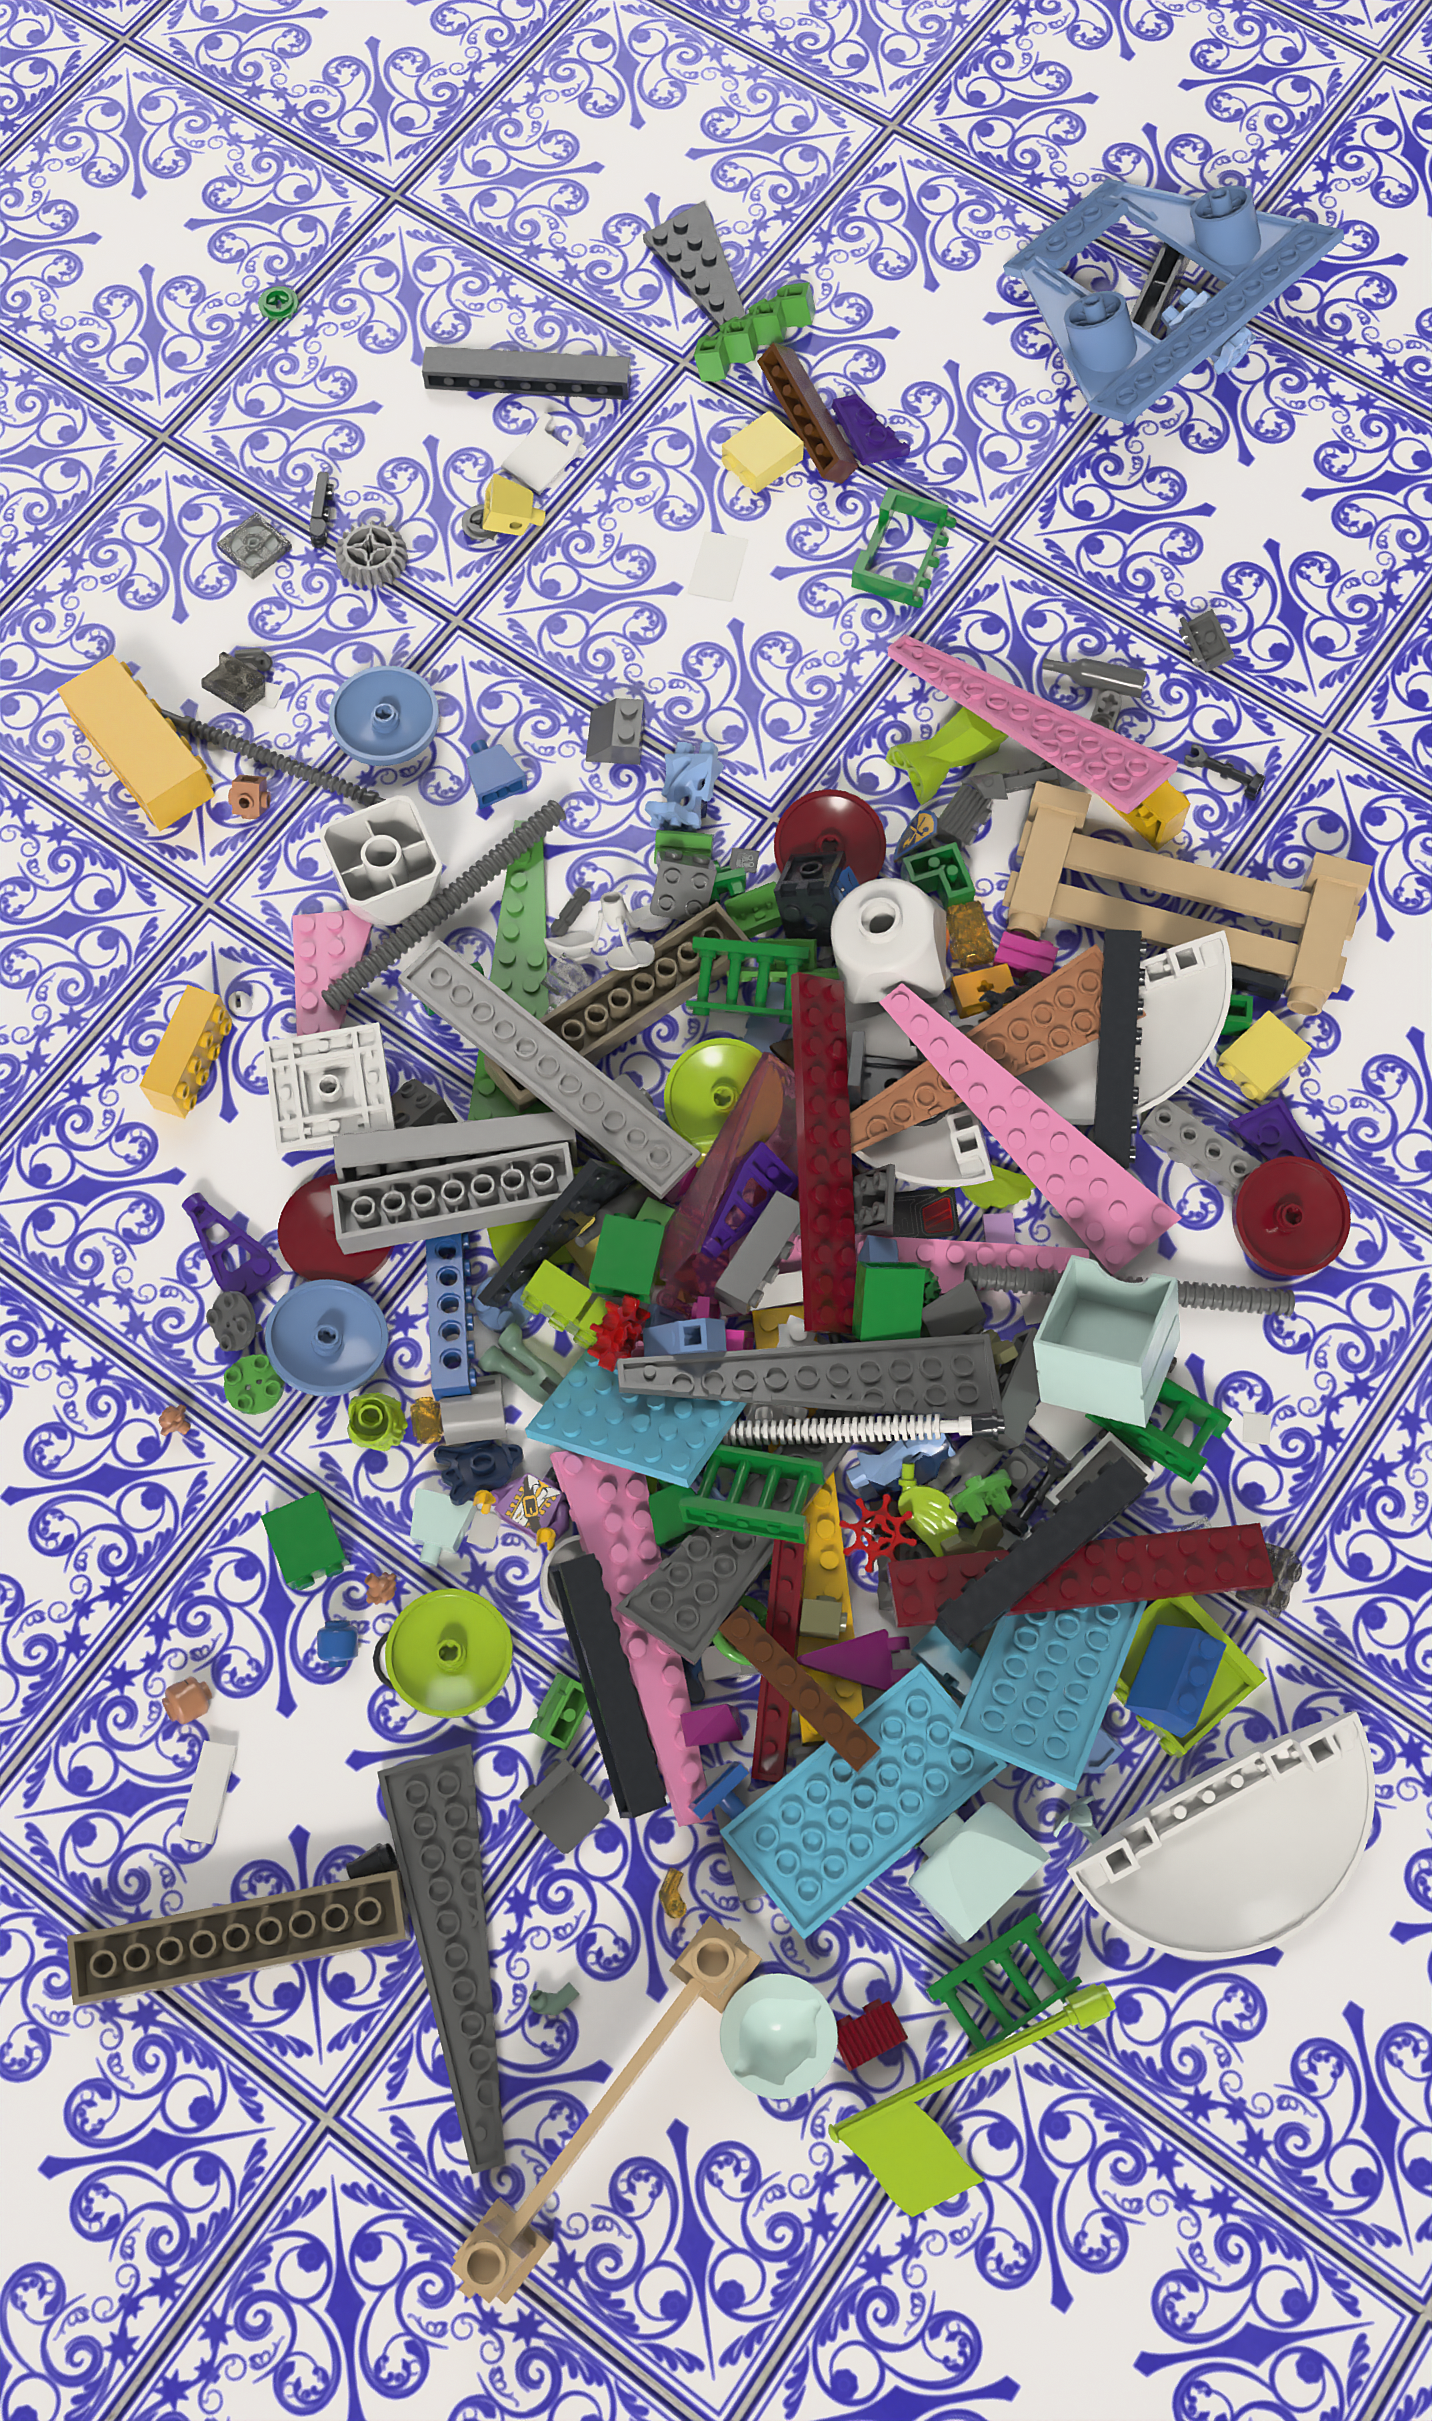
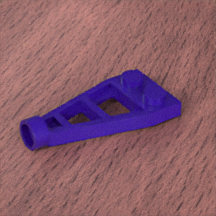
[697,1141,799,1260]
[181,1192,285,1300]

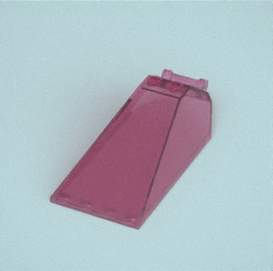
[656,1052,799,1320]

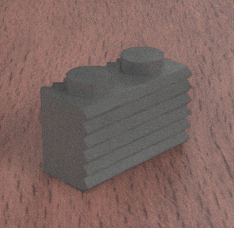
[934,783,992,852]

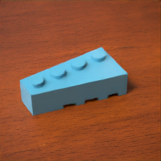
[910,1625,982,1705]

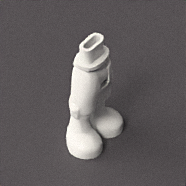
[925,1437,1009,1519]

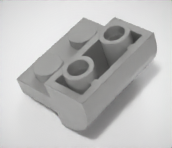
[440,1374,507,1445]

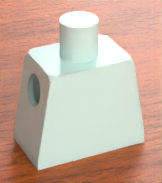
[410,1488,477,1566]

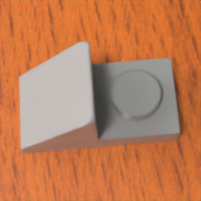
[700,1642,760,1682]

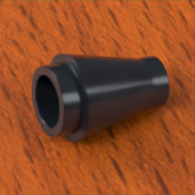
[346,1843,398,1880]

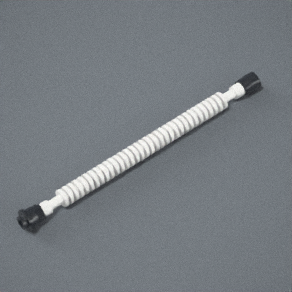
[720,1409,1005,1446]

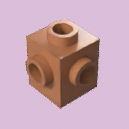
[228,774,271,819]

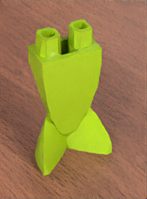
[885,706,1009,805]

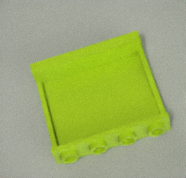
[1113,1596,1267,1759]

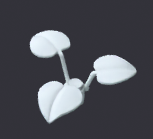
[544,891,672,970]

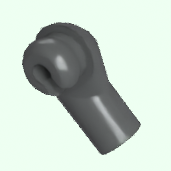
[235,648,272,672]

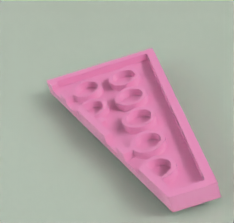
[292,910,373,1036]

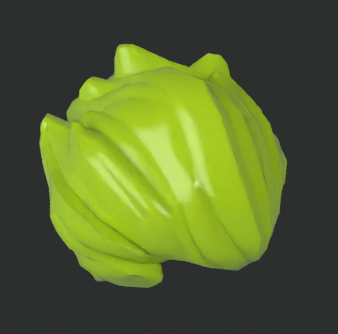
[347,1392,408,1452]

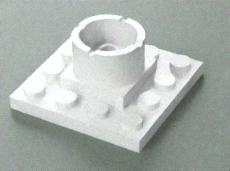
[263,1022,396,1154]

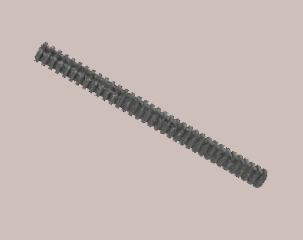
[321,799,566,1011]
[964,1262,1295,1317]

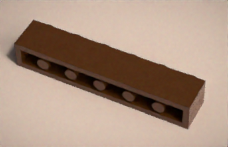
[757,342,859,484]
[718,1606,882,1775]

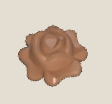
[158,1404,191,1436]
[364,1572,397,1605]

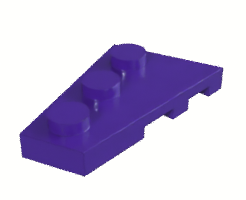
[831,394,911,466]
[1228,1097,1326,1168]

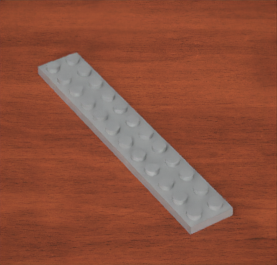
[398,939,701,1199]

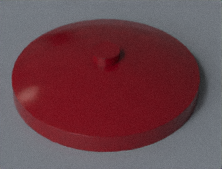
[774,789,886,885]
[1232,1156,1351,1276]
[277,1173,395,1286]

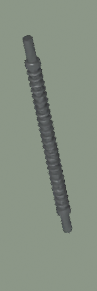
[161,708,386,807]

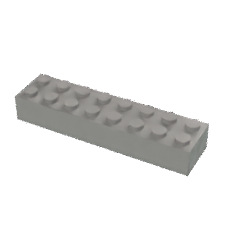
[333,1111,578,1184]
[330,1142,575,1255]

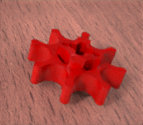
[587,1294,651,1372]
[839,1494,918,1573]

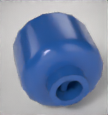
[317,1620,358,1668]

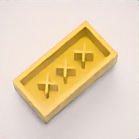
[1101,729,1191,851]
[139,985,232,1119]

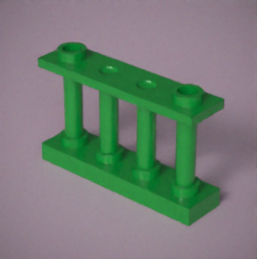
[686,936,811,1025]
[1085,1377,1233,1484]
[679,1443,825,1544]
[924,1912,1082,2057]

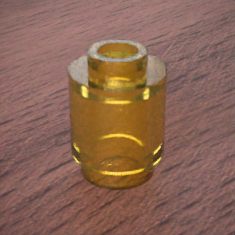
[410,1397,443,1444]

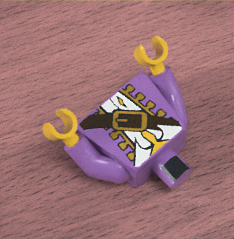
[473,1467,570,1551]

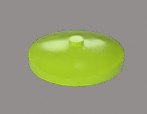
[664,1038,783,1157]
[385,1589,514,1719]

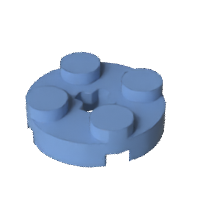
[474,1272,533,1333]

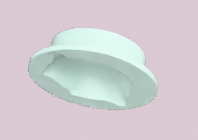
[720,1974,838,2099]

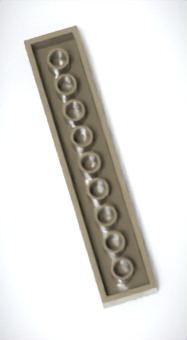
[484,902,751,1114]
[67,1871,411,2006]

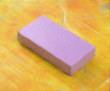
[982,1212,1016,1244]

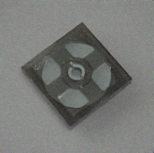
[216,512,292,580]

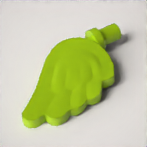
[937,1164,1036,1209]
[898,1462,959,1557]

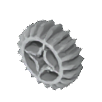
[335,520,408,590]

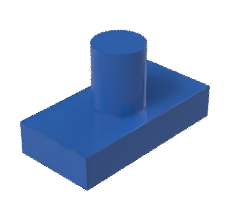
[688,1761,749,1820]

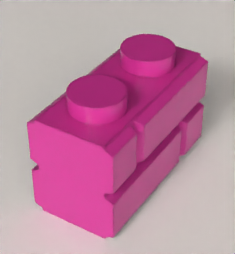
[992,931,1059,979]

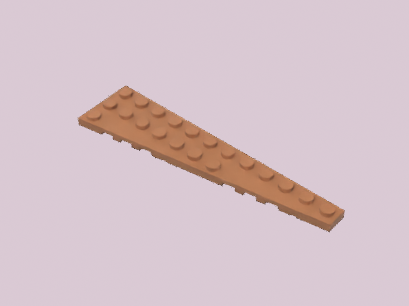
[850,944,1147,1155]

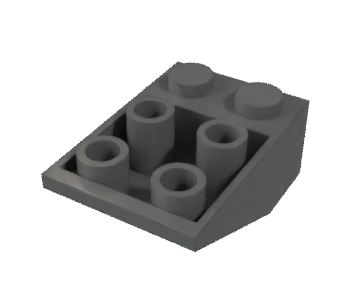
[852,1164,896,1237]

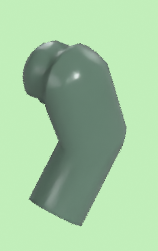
[529,1982,580,2016]

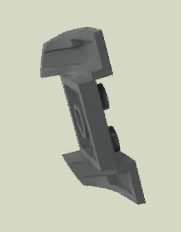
[961,761,1076,800]

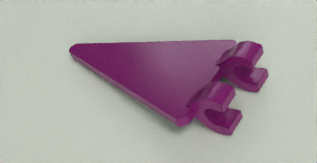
[797,1629,913,1692]

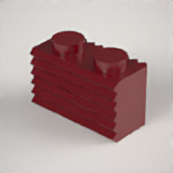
[836,1998,909,2072]

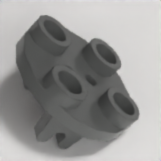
[206,1291,263,1351]

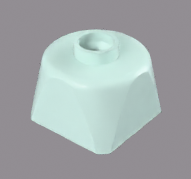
[908,1802,1051,1945]

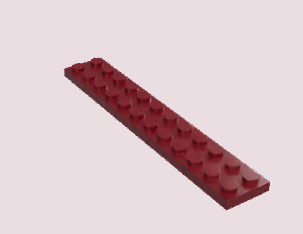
[791,972,856,1336]
[886,1523,1275,1628]

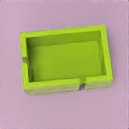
[520,1259,607,1349]

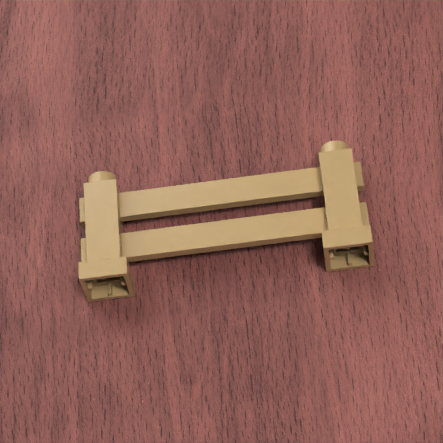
[1002,781,1373,1016]
[450,1916,762,2305]

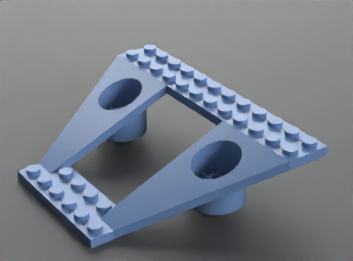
[1003,178,1345,424]

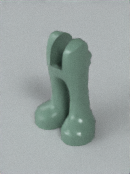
[477,1323,564,1405]

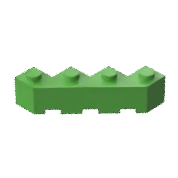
[694,282,816,382]

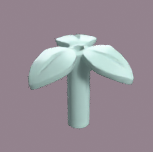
[1053,1795,1102,1845]

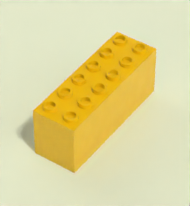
[57,654,215,831]

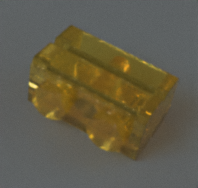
[946,900,995,969]

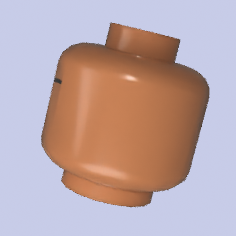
[161,1676,213,1725]

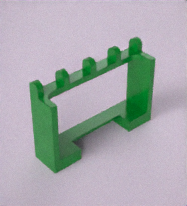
[851,487,957,608]

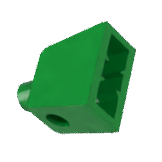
[648,1479,701,1550]

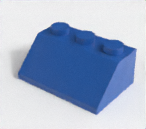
[1123,1624,1227,1738]

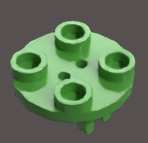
[223,1354,285,1415]
[950,1469,1012,1522]

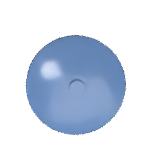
[329,666,440,766]
[265,1280,388,1397]

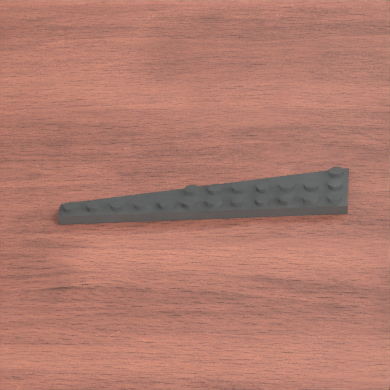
[617,1333,1003,1420]
[615,1408,875,1665]
[377,1744,506,2174]

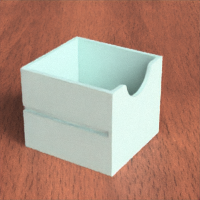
[1033,1255,1180,1428]

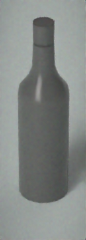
[1042,658,1147,698]
[575,1180,660,1247]

